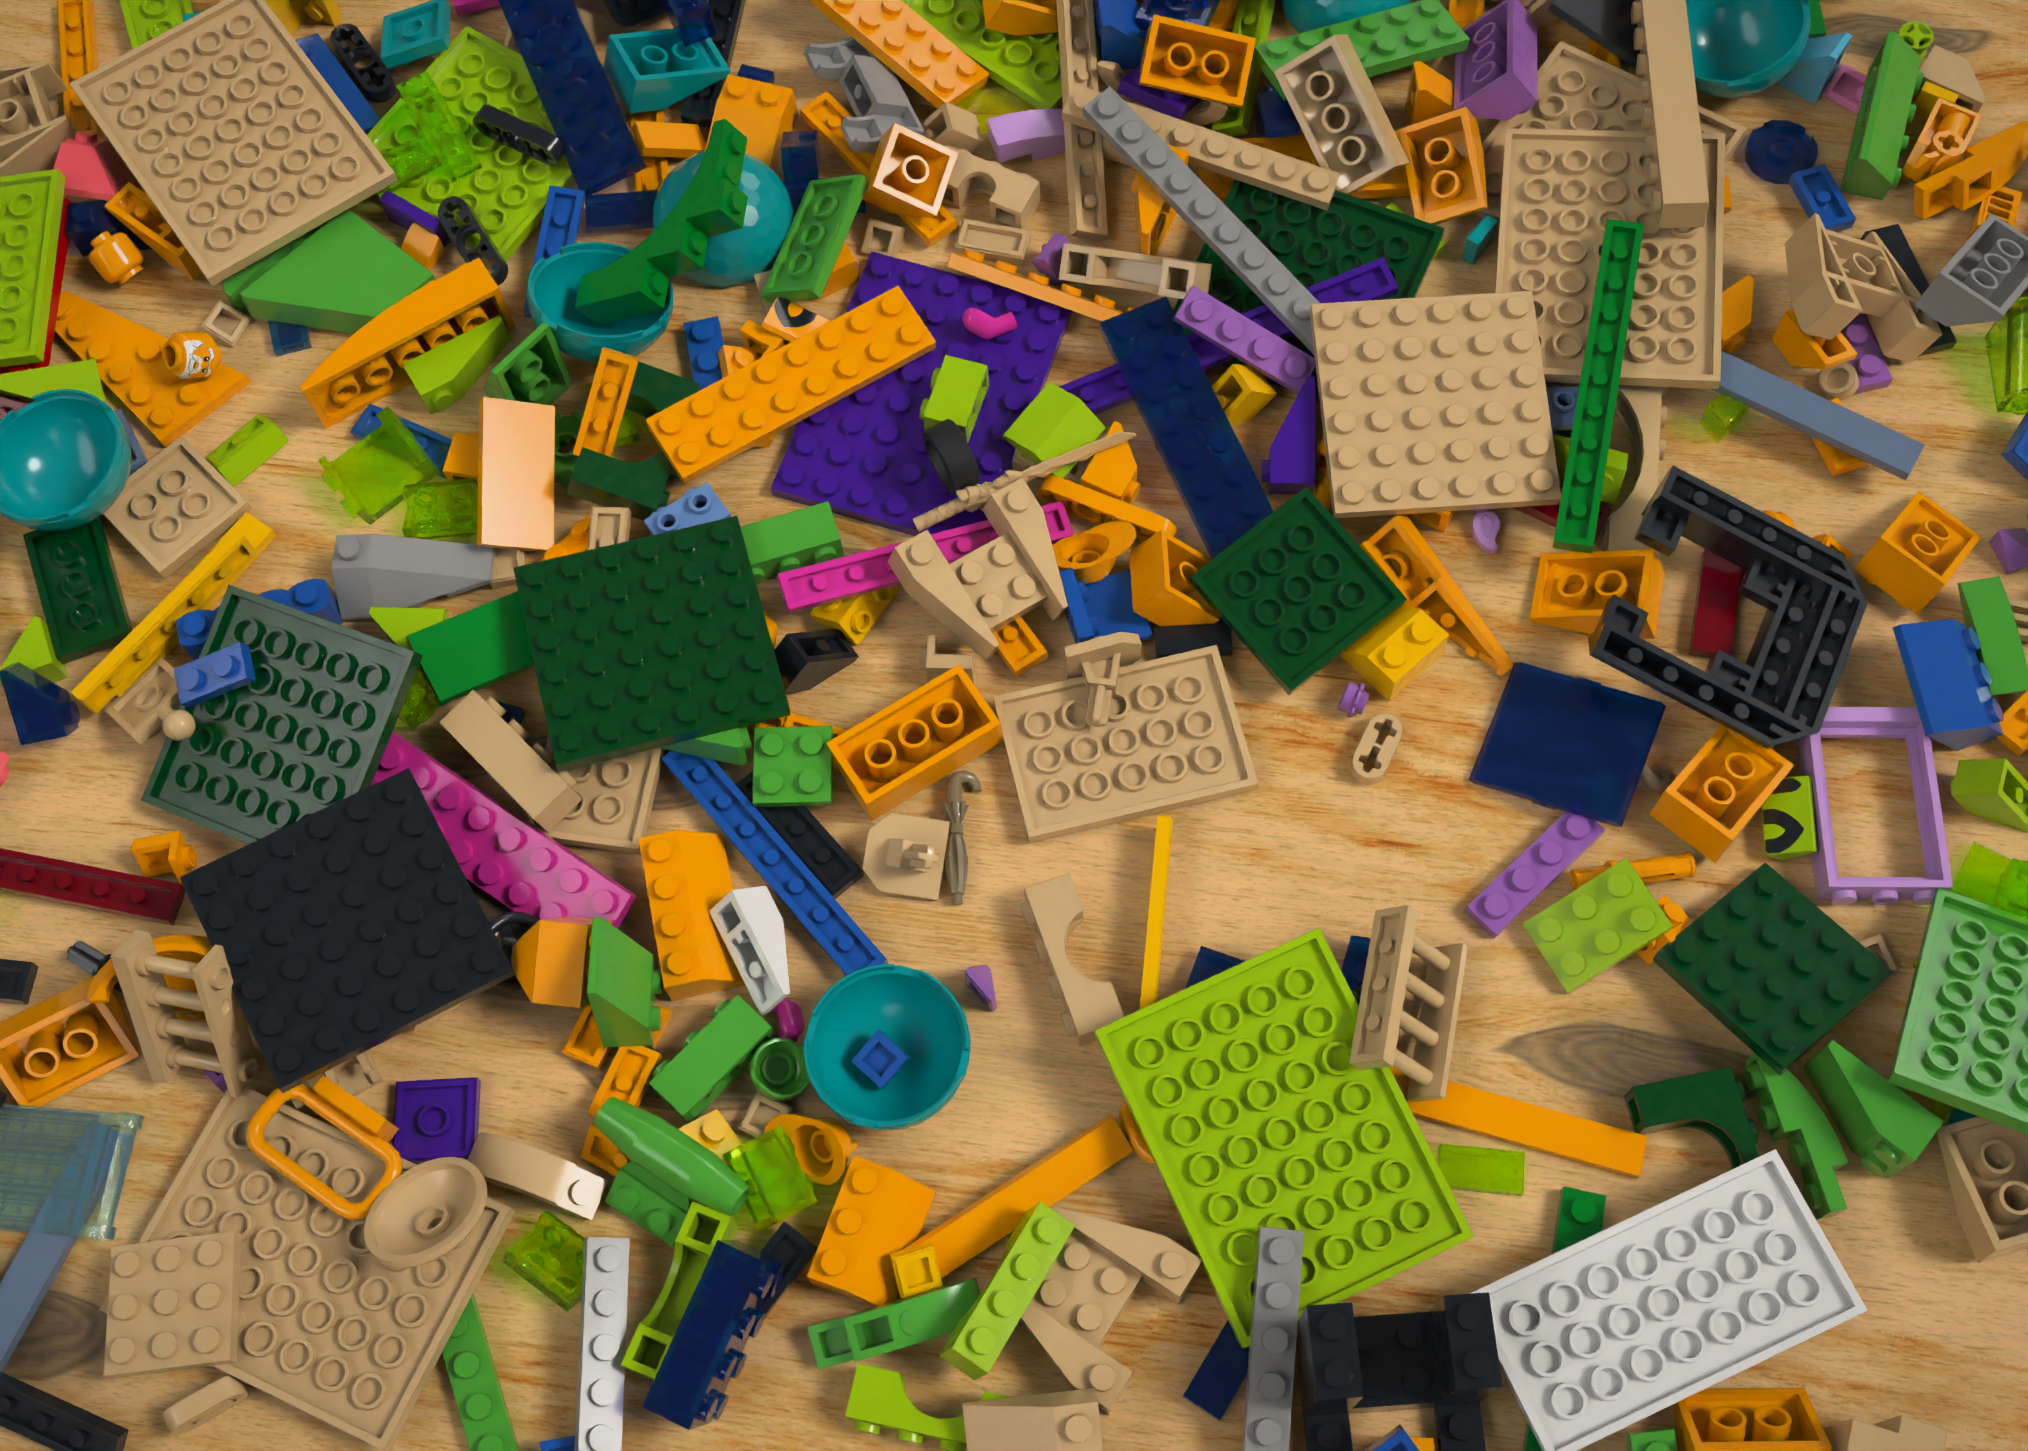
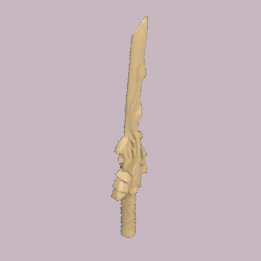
[912,431,1137,532]

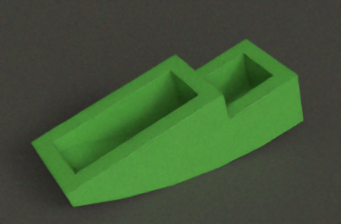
[1957,576,2028,696]

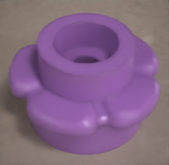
[1337,681,1370,718]

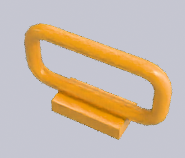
[246,1075,403,1220]

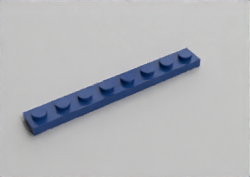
[661,751,888,976]

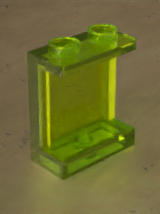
[318,406,440,525]

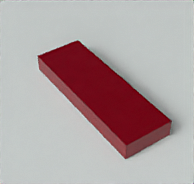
[1689,549,1742,658]

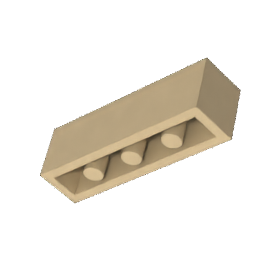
[439,690,582,832]

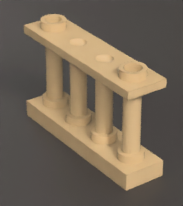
[1349,905,1468,1102]
[110,930,260,1098]

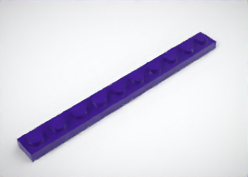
[1059,257,1399,415]

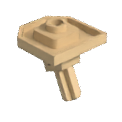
[1064,632,1142,727]
[862,813,950,900]

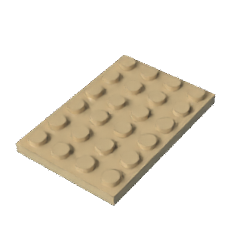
[993,645,1258,843]

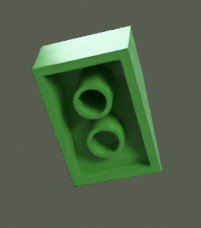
[484,322,573,405]
[587,917,663,1047]
[1803,1040,1944,1178]

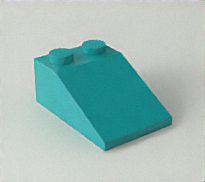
[603,26,731,113]

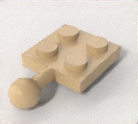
[104,657,196,745]

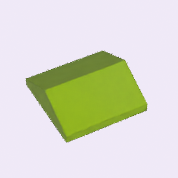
[1003,382,1106,478]

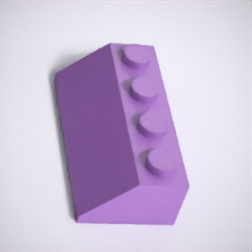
[1454,0,1538,120]

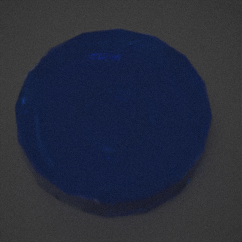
[1744,120,1818,184]

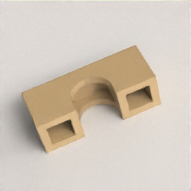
[942,145,1040,229]

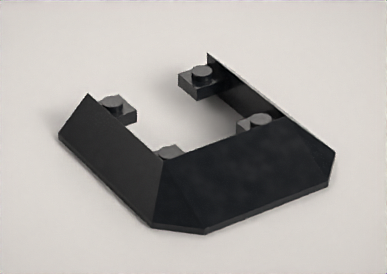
[1588,465,1867,749]

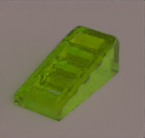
[1700,370,1766,443]

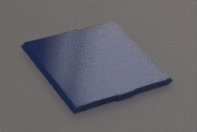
[1468,662,1666,827]

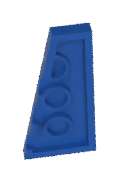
[295,33,380,135]

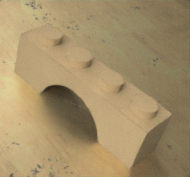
[1059,243,1212,299]
[1020,873,1125,1047]

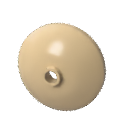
[364,1157,487,1267]

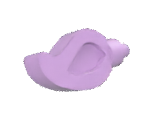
[1471,509,1500,554]

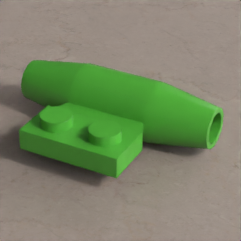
[594,1097,751,1247]

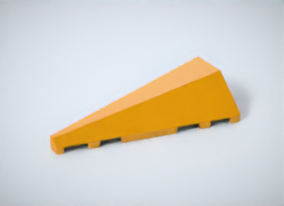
[1359,514,1515,676]

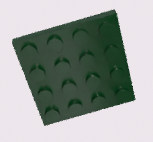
[1189,487,1407,695]
[1653,863,1894,1075]

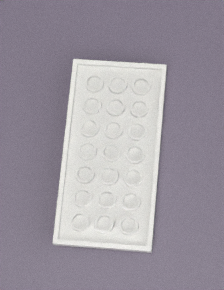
[1470,1149,1868,1451]

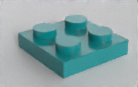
[381,0,451,69]

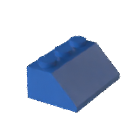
[1093,0,1147,70]
[1893,619,2003,751]

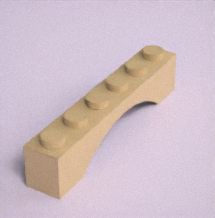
[1601,385,1668,557]

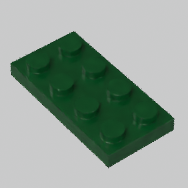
[23,516,133,664]

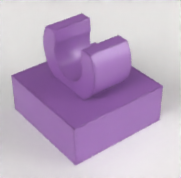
[1031,234,1070,286]

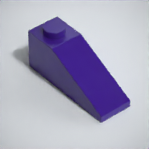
[1261,376,1315,494]

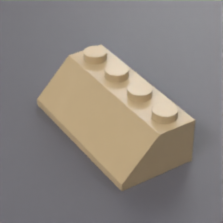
[1273,34,1410,195]

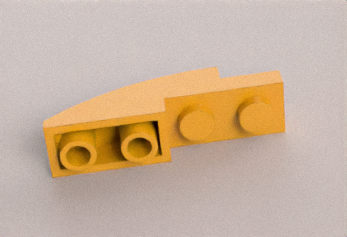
[1914,120,2028,220]

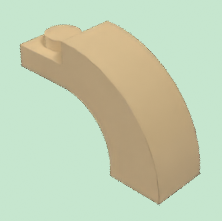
[467,1132,608,1220]

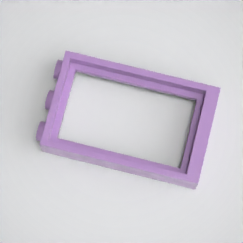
[1797,707,1953,905]

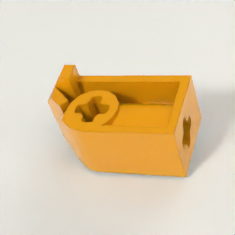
[1900,98,1982,183]

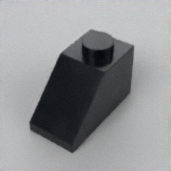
[774,629,859,693]

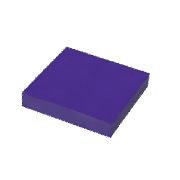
[392,1077,481,1165]

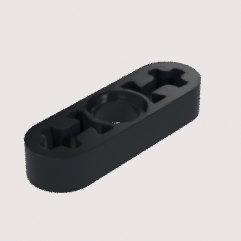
[330,24,396,103]
[473,104,566,166]
[438,196,508,286]

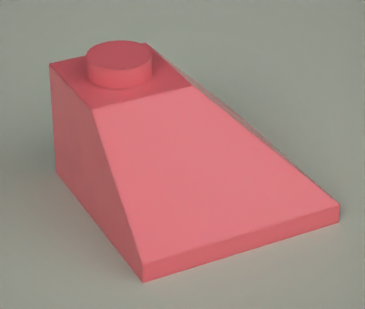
[53,130,141,201]

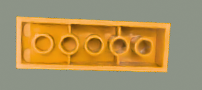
[299,258,516,429]

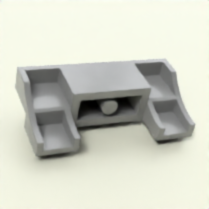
[804,37,925,154]

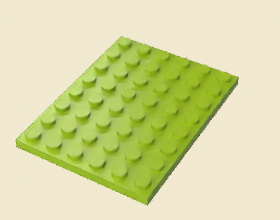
[1094,927,1474,1349]

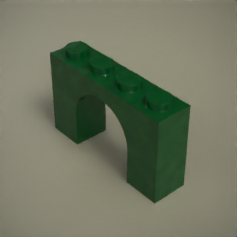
[567,362,699,521]
[1624,1067,1760,1170]

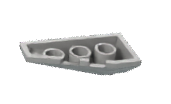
[331,534,496,622]

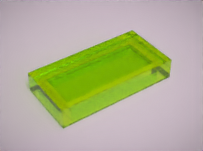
[1438,1143,1525,1196]

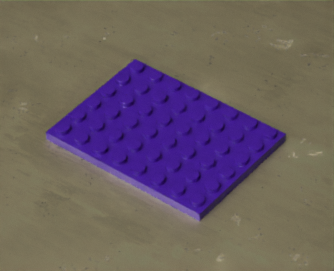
[771,251,1072,536]

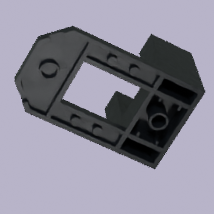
[1296,1292,1503,1451]

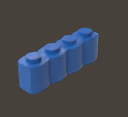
[176,579,343,660]

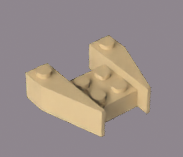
[0,61,78,177]
[1785,213,1943,363]
[888,478,1068,660]
[1019,1206,1202,1415]

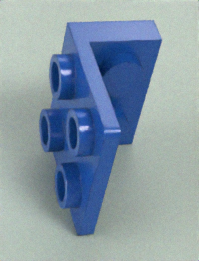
[1059,568,1152,644]

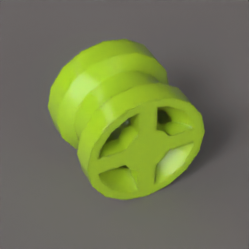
[1898,21,1934,63]

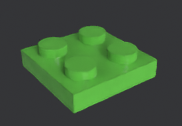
[752,726,834,807]

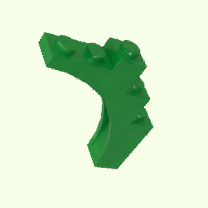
[575,119,748,325]

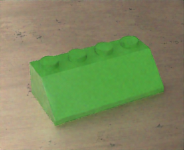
[1840,31,1923,200]

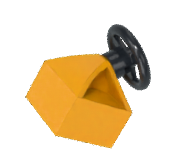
[489,911,612,1008]

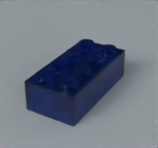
[642,1240,783,1430]

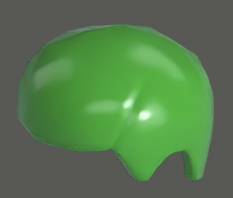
[749,1038,810,1101]

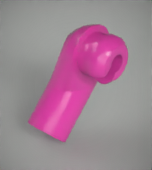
[962,307,1017,340]
[770,998,804,1042]

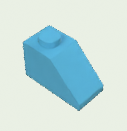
[1778,32,1853,104]

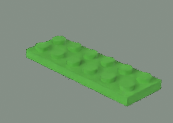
[1253,0,1470,101]

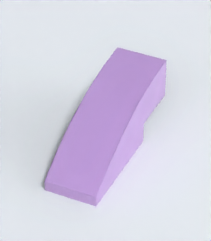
[987,109,1065,163]

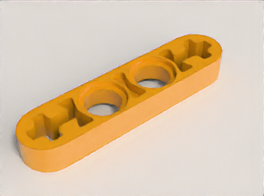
[1037,475,1177,543]

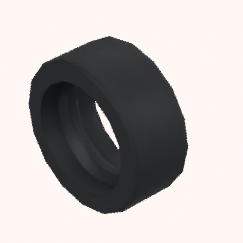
[922,419,980,495]

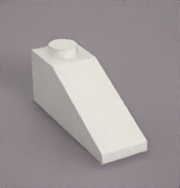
[709,885,790,1015]

